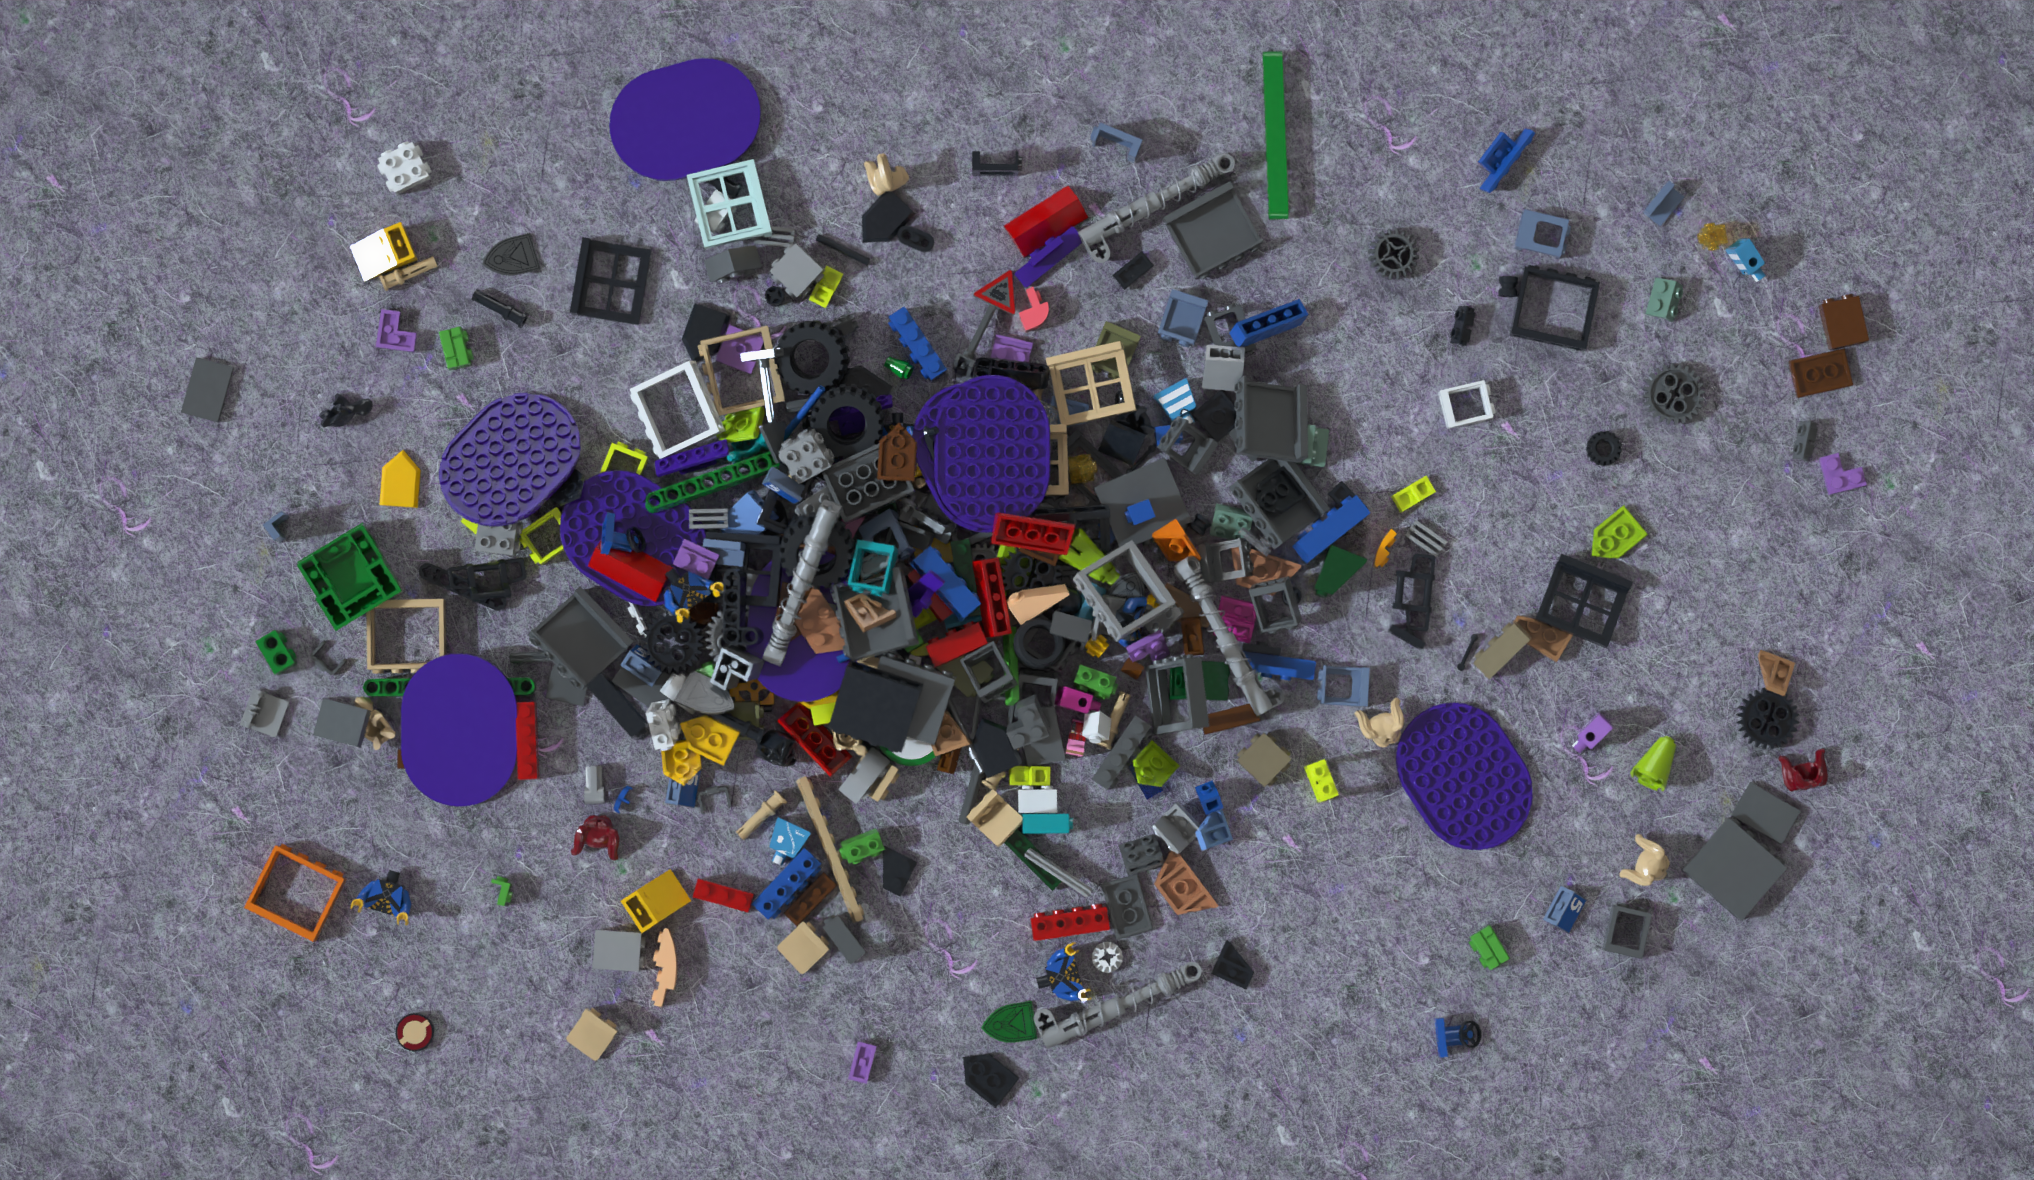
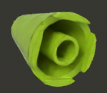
[1630,736,1676,791]

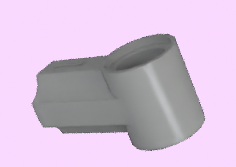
[584,766,605,804]

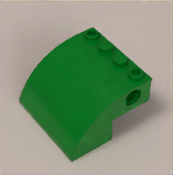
[297,522,402,631]

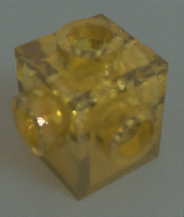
[1697,223,1728,251]
[1068,454,1097,484]

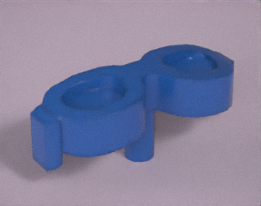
[614,785,633,814]

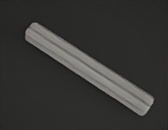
[1024,848,1092,897]

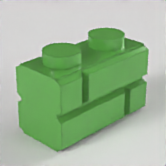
[439,326,474,370]
[1468,925,1510,970]

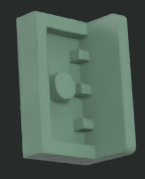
[1645,277,1683,322]

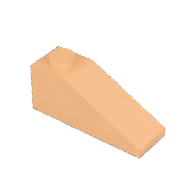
[1006,584,1070,625]

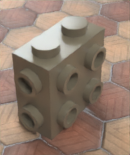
[1236,733,1291,787]

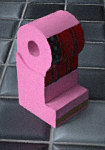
[1065,719,1085,757]

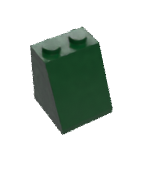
[1312,545,1367,599]
[1169,661,1230,701]

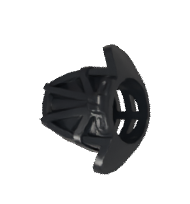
[755,730,797,767]

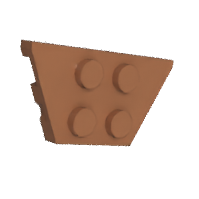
[1231,547,1302,596]
[794,587,845,654]
[1154,850,1218,915]

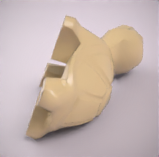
[354,696,396,750]

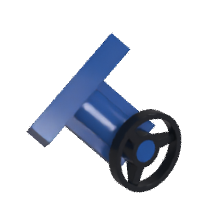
[601,512,646,555]
[1434,1018,1482,1058]

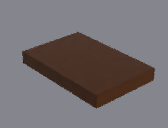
[1788,348,1853,398]

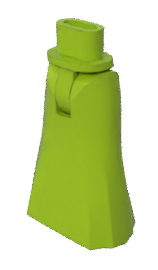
[1058,527,1120,586]

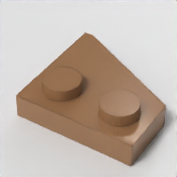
[845,593,896,632]
[1758,650,1795,696]

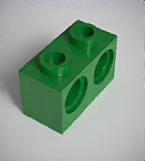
[255,630,297,675]

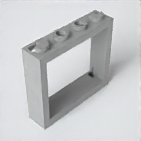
[1073,540,1176,642]

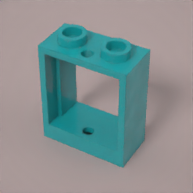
[848,540,899,597]
[1022,814,1073,834]

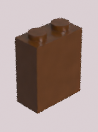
[1818,294,1869,350]

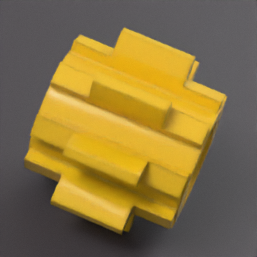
[1085,634,1109,658]

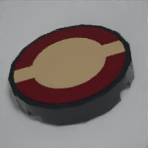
[395,1013,434,1052]

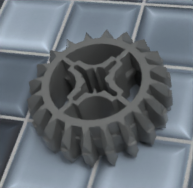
[1368,228,1419,280]

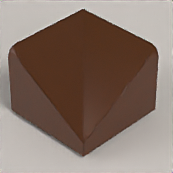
[1120,657,1144,680]

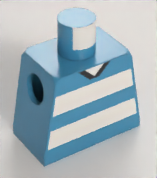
[1725,238,1765,282]
[1154,378,1196,424]

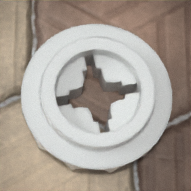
[1092,942,1123,973]

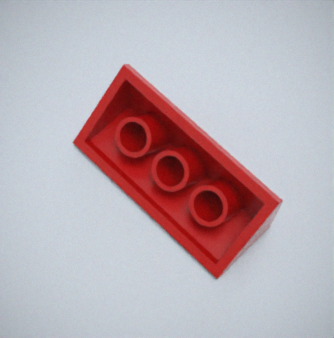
[1004,186,1088,258]
[991,513,1075,555]
[588,539,672,602]
[777,702,852,777]

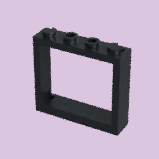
[1509,265,1600,352]
[586,673,651,741]

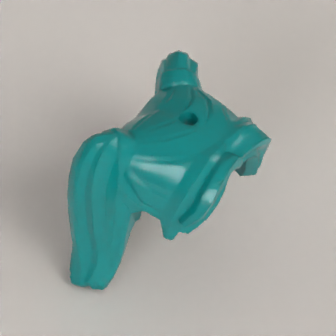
[727,433,769,464]

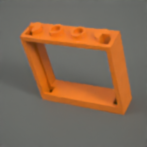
[244,844,347,942]

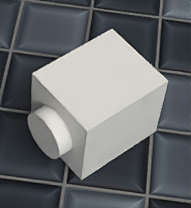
[1082,711,1111,743]

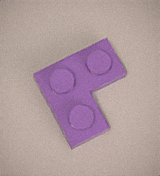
[376,309,417,353]
[1819,453,1867,495]
[1126,630,1170,662]

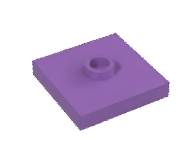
[716,325,764,374]

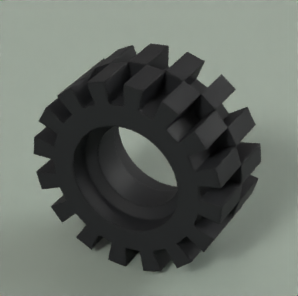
[1586,431,1622,466]

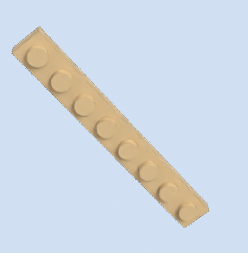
[796,776,864,923]

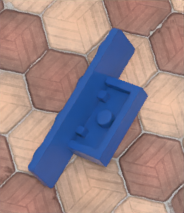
[1478,128,1535,193]
[1243,651,1316,681]

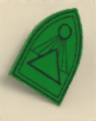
[981,1001,1037,1043]

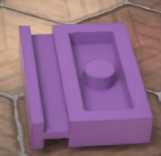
[990,334,1033,362]
[673,539,720,580]

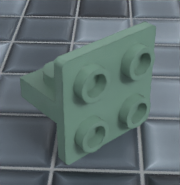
[1295,425,1329,467]
[1210,503,1253,540]

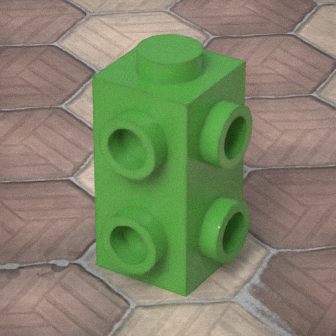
[1073,665,1118,700]
[839,828,885,864]

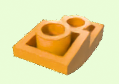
[1373,529,1397,568]

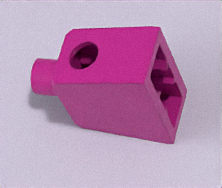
[1054,686,1101,714]

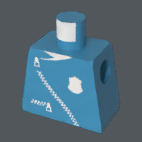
[769,817,811,866]

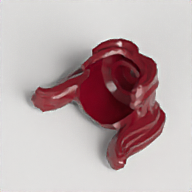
[1778,748,1828,792]
[571,815,620,861]

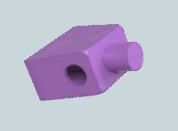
[1572,712,1613,753]

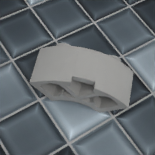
[838,747,890,804]

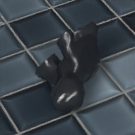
[1115,390,1155,435]
[319,393,373,427]

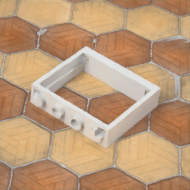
[630,361,725,459]

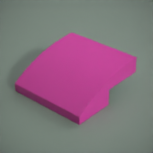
[1213,595,1256,643]

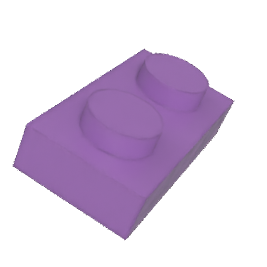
[848,1041,877,1084]

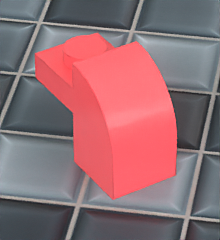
[1019,287,1049,332]

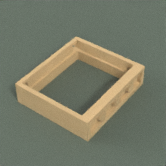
[698,325,785,416]
[367,599,446,674]

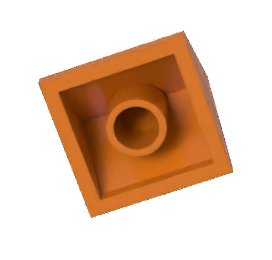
[1152,519,1201,561]

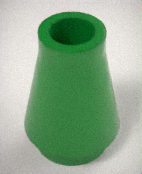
[884,356,914,380]

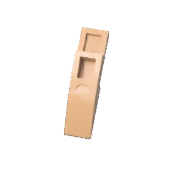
[652,928,678,1007]

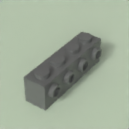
[1092,715,1152,790]

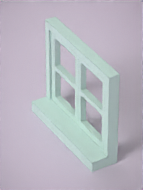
[687,159,772,249]

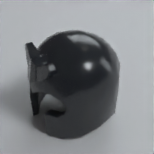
[1053,584,1082,615]

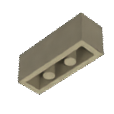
[1473,621,1532,679]

